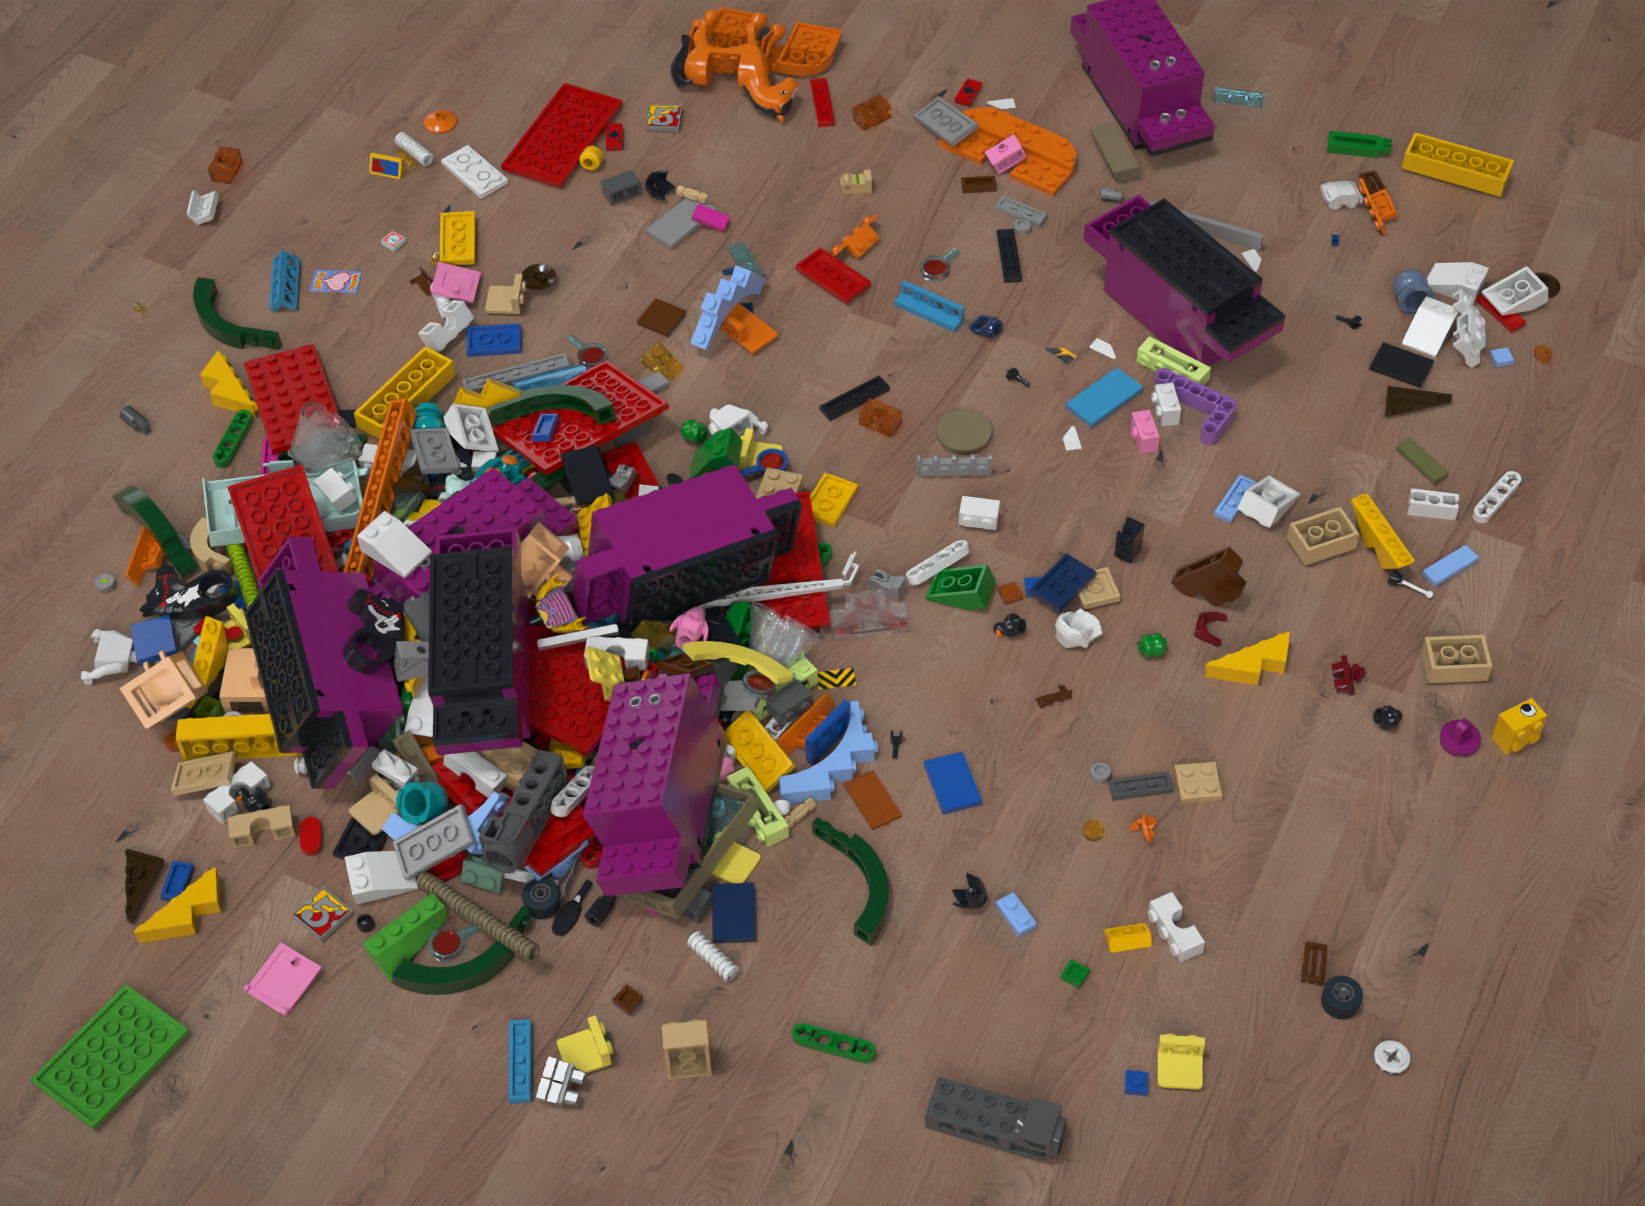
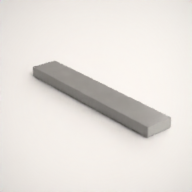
[461,353,571,393]

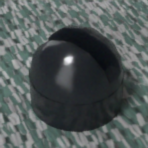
[356,913,374,933]

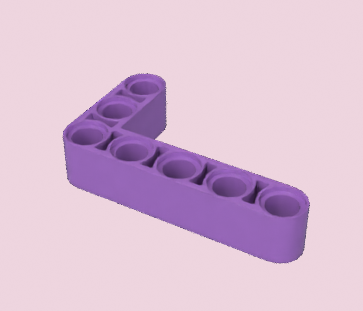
[1154,368,1237,445]

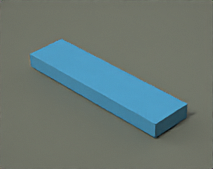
[508,1019,532,1104]

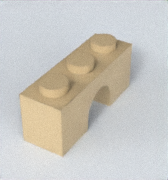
[227,805,296,849]

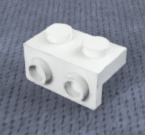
[187,190,219,225]

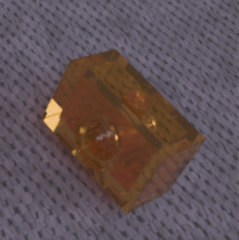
[853,95,891,131]
[208,147,243,184]
[859,398,902,437]

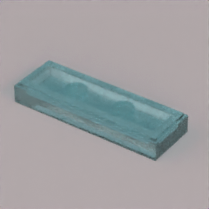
[1213,87,1264,108]
[728,241,765,277]

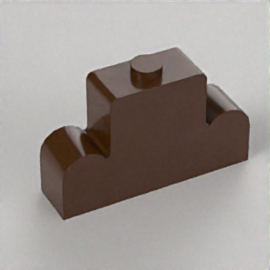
[1171,547,1247,607]

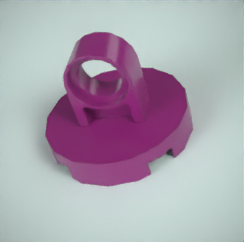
[1439,718,1481,757]

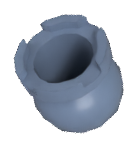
[1393,269,1435,314]

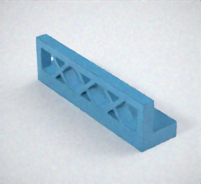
[269,250,300,312]
[894,280,965,333]
[512,364,586,391]

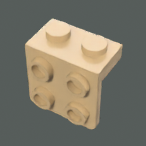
[485,274,527,314]
[349,774,401,835]

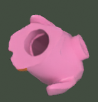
[670,606,709,649]

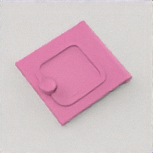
[430,262,482,303]
[243,942,322,1016]

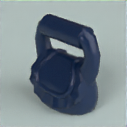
[969,315,1003,338]

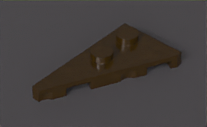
[1385,386,1453,417]
[392,460,430,493]
[125,849,165,923]

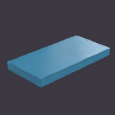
[1065,367,1143,428]

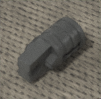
[119,406,151,434]

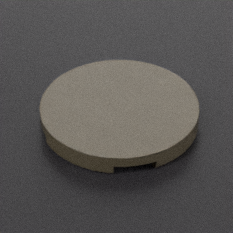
[936,409,992,455]

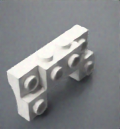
[1452,289,1486,368]

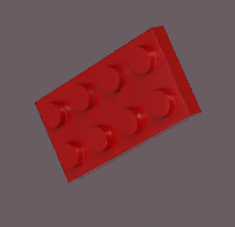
[796,248,871,304]
[601,442,661,501]

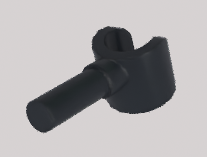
[1336,315,1362,329]
[1006,368,1030,387]
[890,730,903,759]

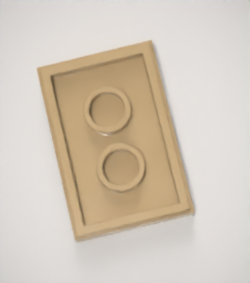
[171,751,237,796]

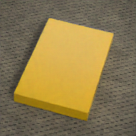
[810,473,859,528]

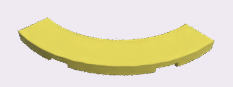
[682,641,794,684]

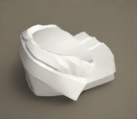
[557,535,584,568]
[1055,608,1102,648]

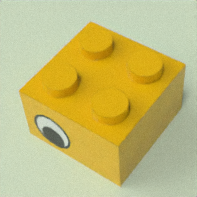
[1491,698,1547,755]

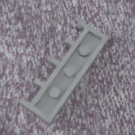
[916,454,992,477]

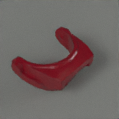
[1194,611,1227,646]

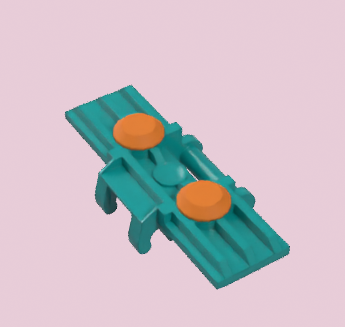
[469,450,531,486]

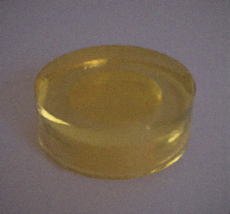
[1083,820,1104,842]

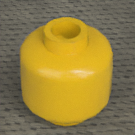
[579,146,604,171]

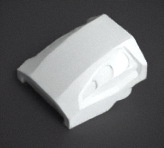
[1320,181,1364,209]

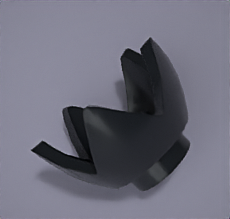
[645,170,675,200]
[952,873,987,910]

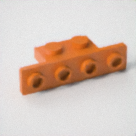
[1358,178,1398,236]
[830,214,880,260]
[125,525,164,586]
[776,693,836,755]

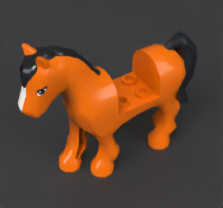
[671,10,799,123]

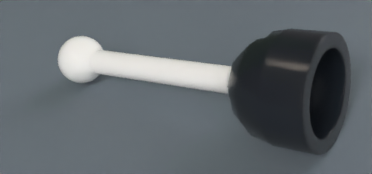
[1387,569,1434,599]

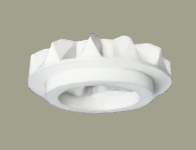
[1374,1041,1410,1075]

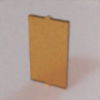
[843,770,902,831]

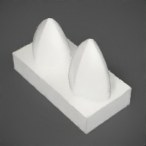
[372,749,418,787]

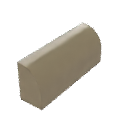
[1091,123,1140,182]

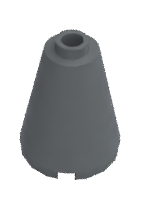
[403,592,430,643]

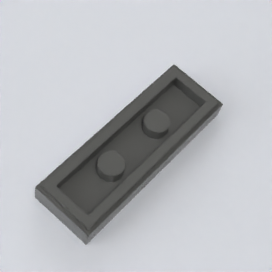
[1108,772,1174,801]

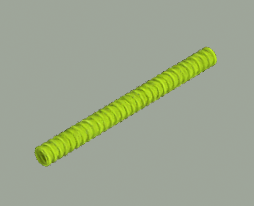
[226,543,260,609]

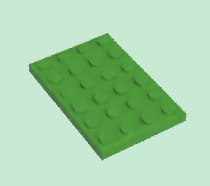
[30,984,190,1131]

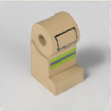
[840,169,872,194]

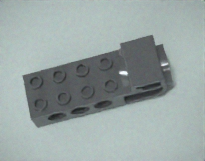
[479,750,569,873]
[925,1077,1068,1160]

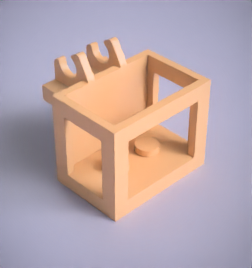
[521,522,573,599]
[219,648,269,716]
[119,651,209,729]

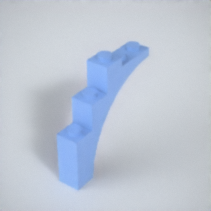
[690,265,766,350]
[779,701,878,804]
[382,791,510,857]

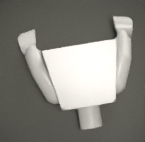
[709,404,768,436]
[81,629,137,685]

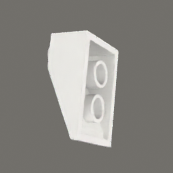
[1427,262,1489,304]
[1482,266,1548,316]
[1402,296,1459,358]
[444,403,499,453]
[1237,475,1301,528]
[357,511,432,578]
[405,676,433,738]
[345,851,418,905]

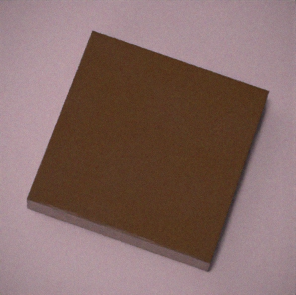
[637,298,686,337]
[657,652,714,678]

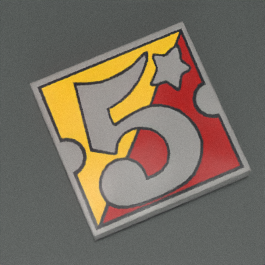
[646,104,682,132]
[292,886,353,942]

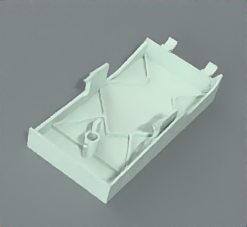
[202,458,368,547]

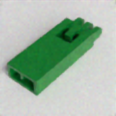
[1327,131,1392,158]

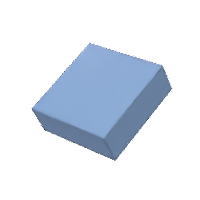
[1489,348,1514,368]

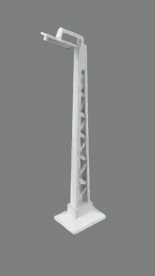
[677,551,859,617]

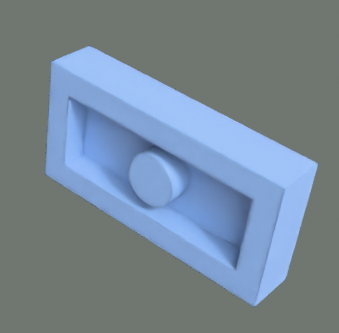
[995,892,1037,937]

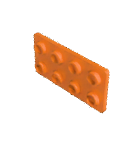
[719,302,778,354]

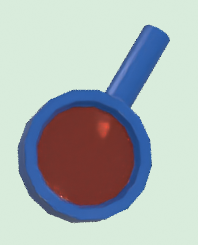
[739,448,788,477]

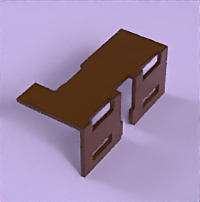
[409,267,433,296]
[1036,684,1072,709]

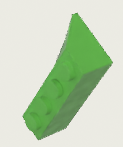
[363,893,448,983]

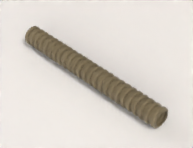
[416,871,540,961]

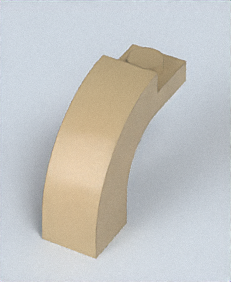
[190,517,234,575]

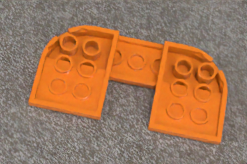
[708,7,843,77]
[938,106,1076,197]

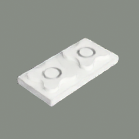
[441,145,508,199]

